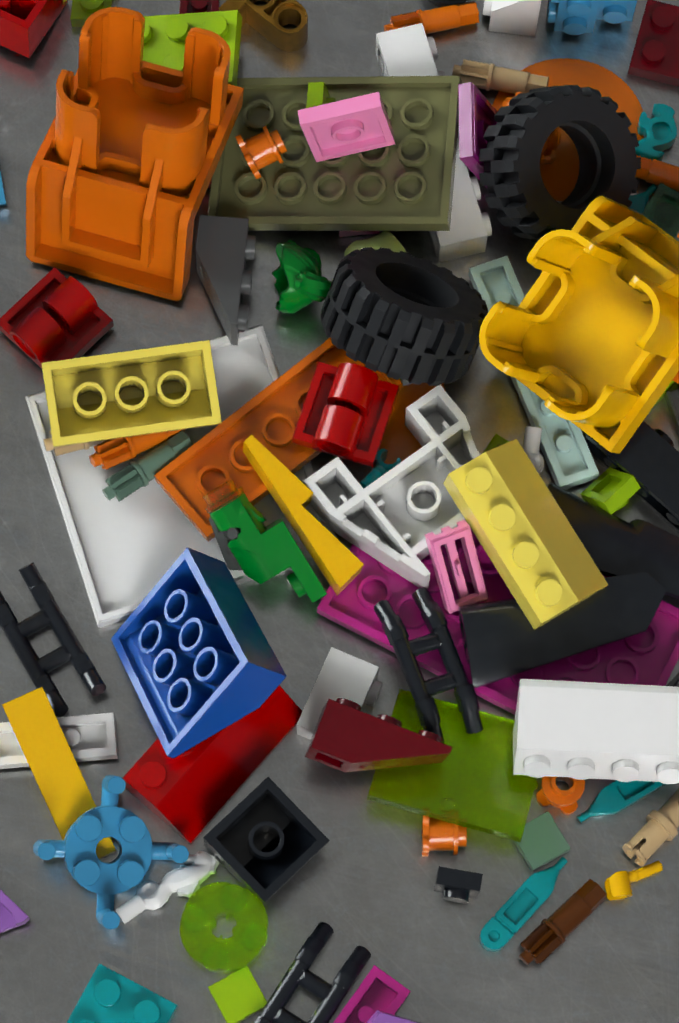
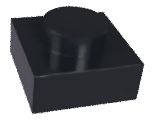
[434,866,483,903]

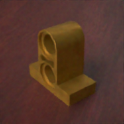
[219,0,308,52]

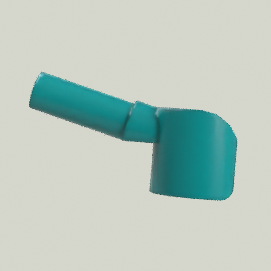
[359,449,401,489]

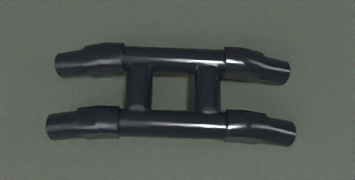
[0,562,106,718]
[373,587,483,743]
[253,922,371,1023]

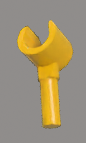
[605,860,663,901]

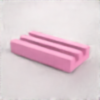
[425,520,488,614]

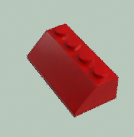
[123,685,302,845]

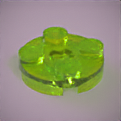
[180,882,268,973]

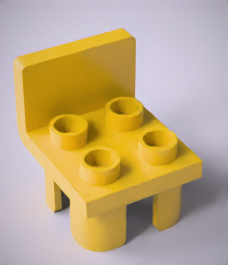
[479,196,679,454]

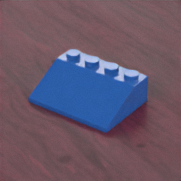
[111,547,287,758]

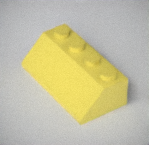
[41,340,222,447]
[443,439,608,630]

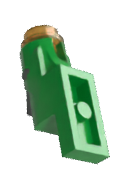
[203,479,327,603]

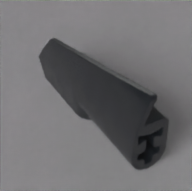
[547,483,679,599]
[458,571,667,688]

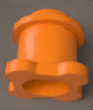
[235,126,287,180]
[536,776,585,815]
[422,810,467,857]

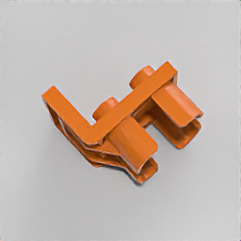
[26,7,244,301]

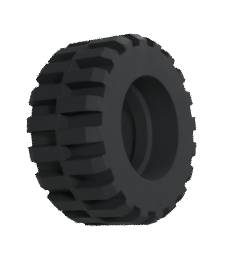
[479,85,641,242]
[320,247,488,386]

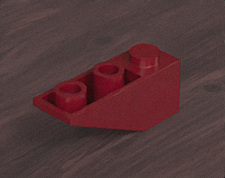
[305,698,452,773]

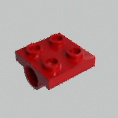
[0,267,114,369]
[292,361,399,467]

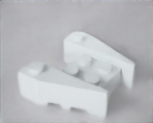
[304,385,480,588]

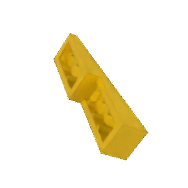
[243,434,364,596]
[2,687,117,860]

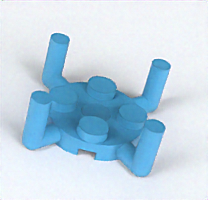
[33,775,189,930]

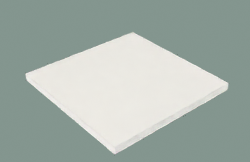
[25,325,337,628]

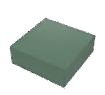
[510,811,571,873]

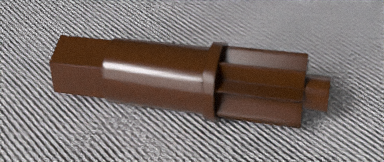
[519,879,607,965]

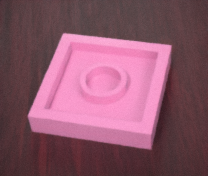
[297,92,395,162]

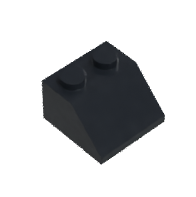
[203,777,330,903]

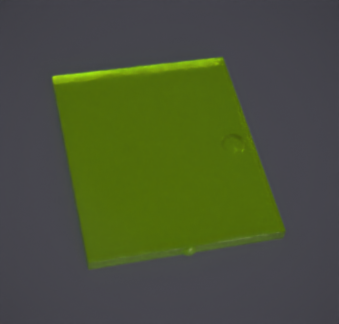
[367,689,538,842]

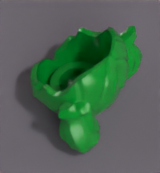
[272,240,332,314]

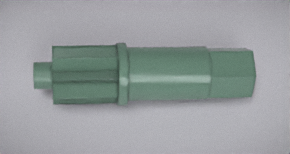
[102,430,193,502]

